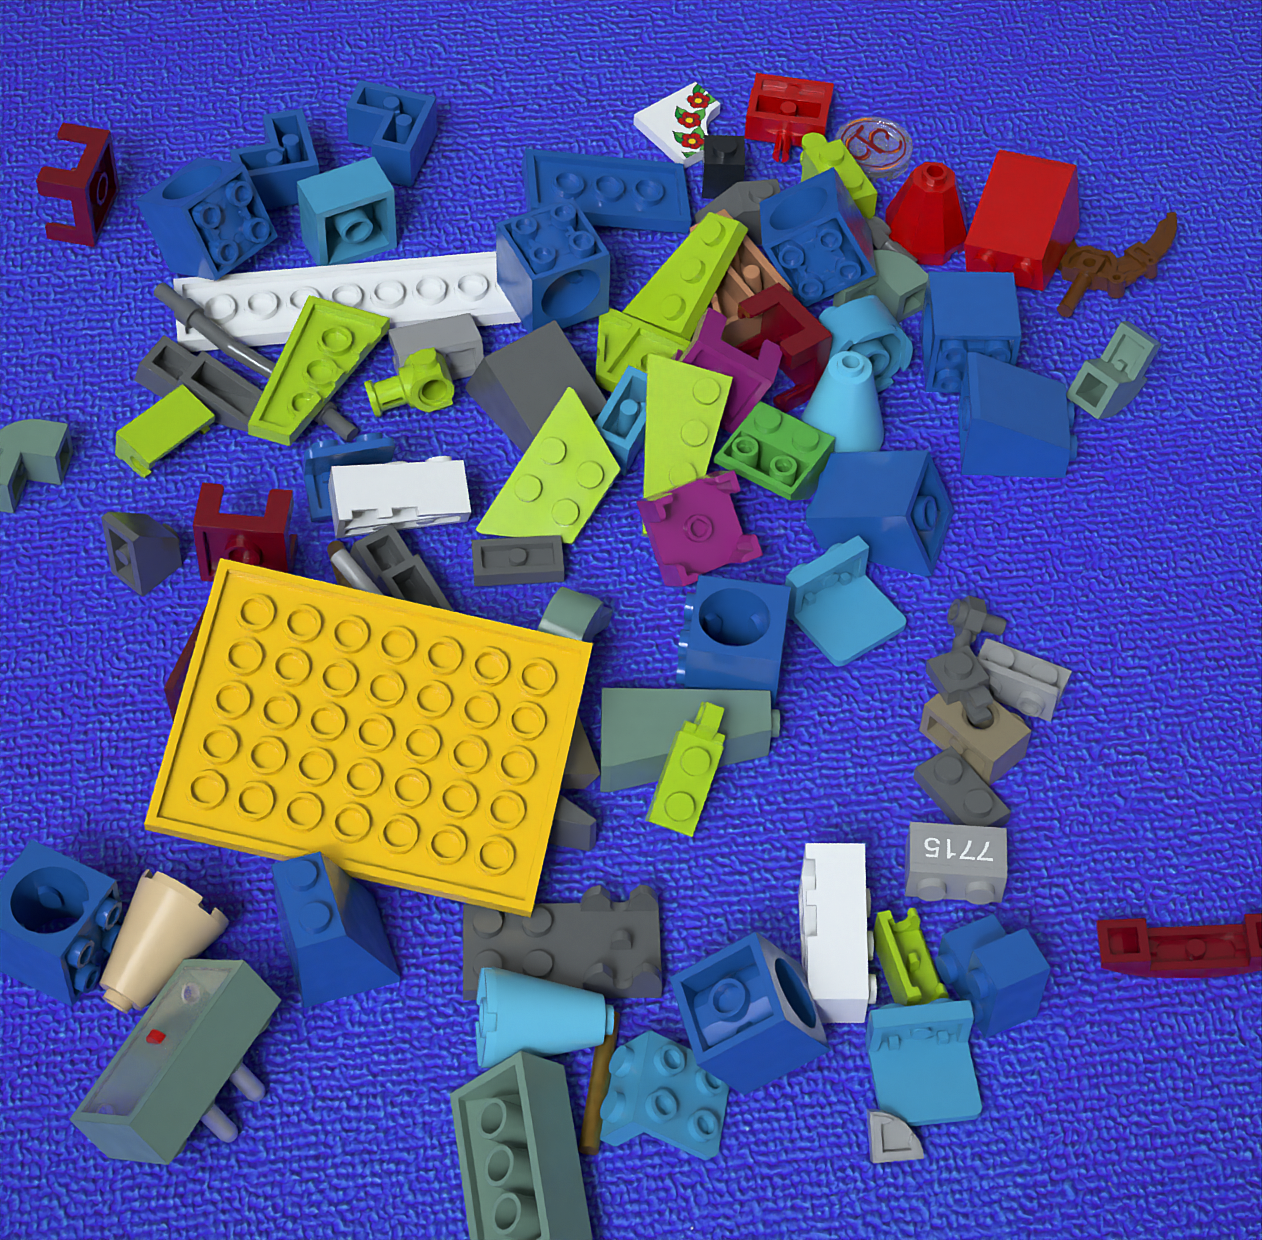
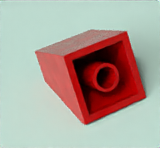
[964,149,1080,292]

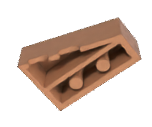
[689,209,793,347]

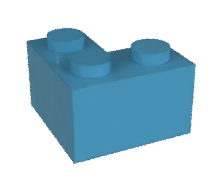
[594,365,647,476]

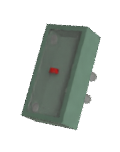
[69,959,281,1165]

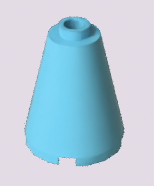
[800,351,884,453]
[475,967,614,1069]

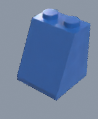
[957,352,1077,478]
[806,450,954,576]
[271,852,400,1008]

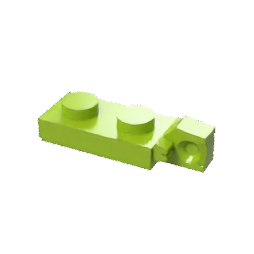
[645,701,726,837]

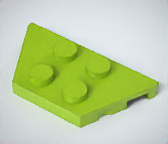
[595,307,691,393]
[475,387,621,545]

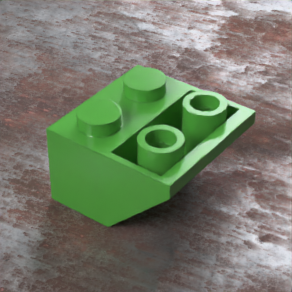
[714,401,835,501]

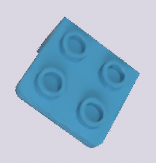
[785,536,906,666]
[865,998,982,1127]
[600,1030,729,1160]

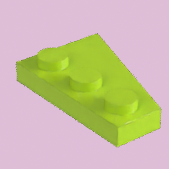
[622,212,748,341]

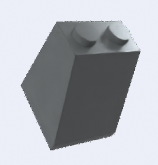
[465,320,607,454]

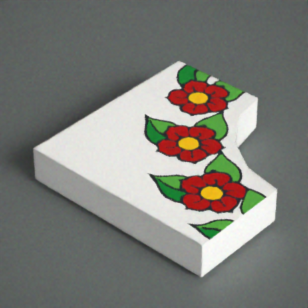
[633,82,720,169]

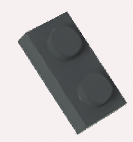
[471,535,564,586]
[913,746,1011,828]

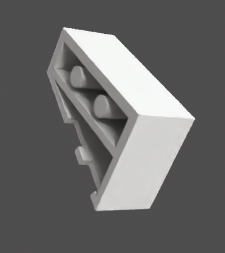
[328,456,471,538]
[798,843,877,1023]

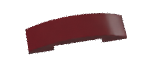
[1096,913,1262,978]

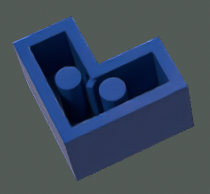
[346,80,437,187]
[230,108,320,209]
[935,914,1051,1039]

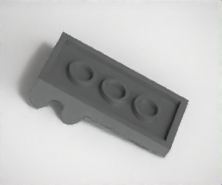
[463,885,662,1000]

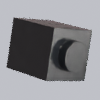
[702,135,745,199]

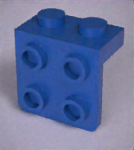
[302,433,395,522]

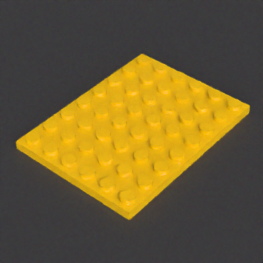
[144,558,593,918]

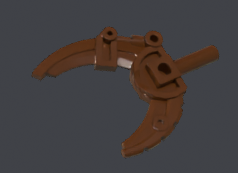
[1057,211,1177,317]

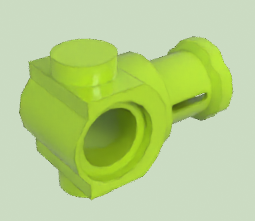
[364,347,454,418]

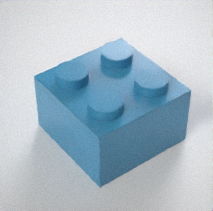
[297,157,397,266]

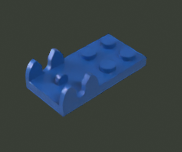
[521,148,691,234]

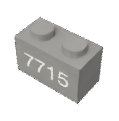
[905,822,1007,905]

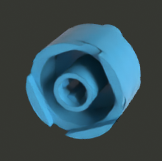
[818,295,913,393]

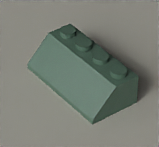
[450,1051,593,1240]

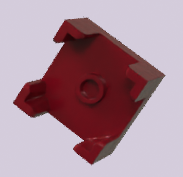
[36,123,120,247]
[735,282,833,413]
[192,482,298,582]

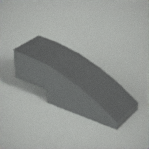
[134,335,263,432]
[350,523,454,612]

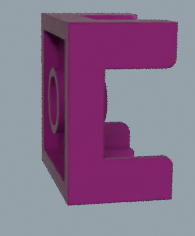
[671,307,783,434]
[636,470,763,587]

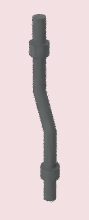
[154,282,358,442]

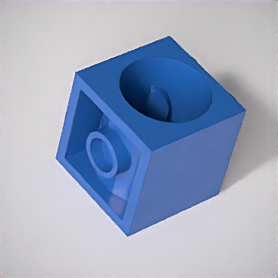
[136,157,278,281]
[759,167,876,307]
[496,198,610,333]
[919,271,1022,393]
[676,575,791,709]
[0,840,125,1007]
[669,931,831,1095]

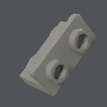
[976,638,1072,722]

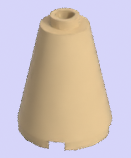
[99,869,229,1014]

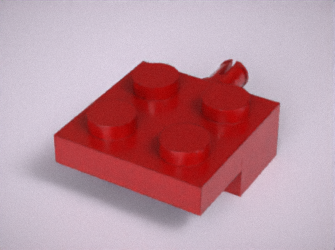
[744,73,834,163]

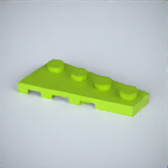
[248,295,390,446]
[641,353,733,538]

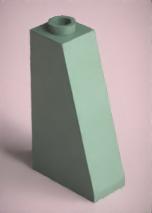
[600,688,780,792]

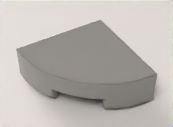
[866,1109,924,1163]

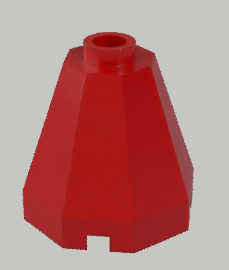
[884,162,968,266]

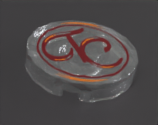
[834,117,913,182]

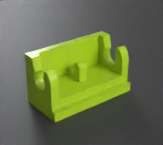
[115,384,215,478]
[873,908,949,1006]

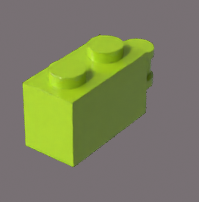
[800,132,878,220]

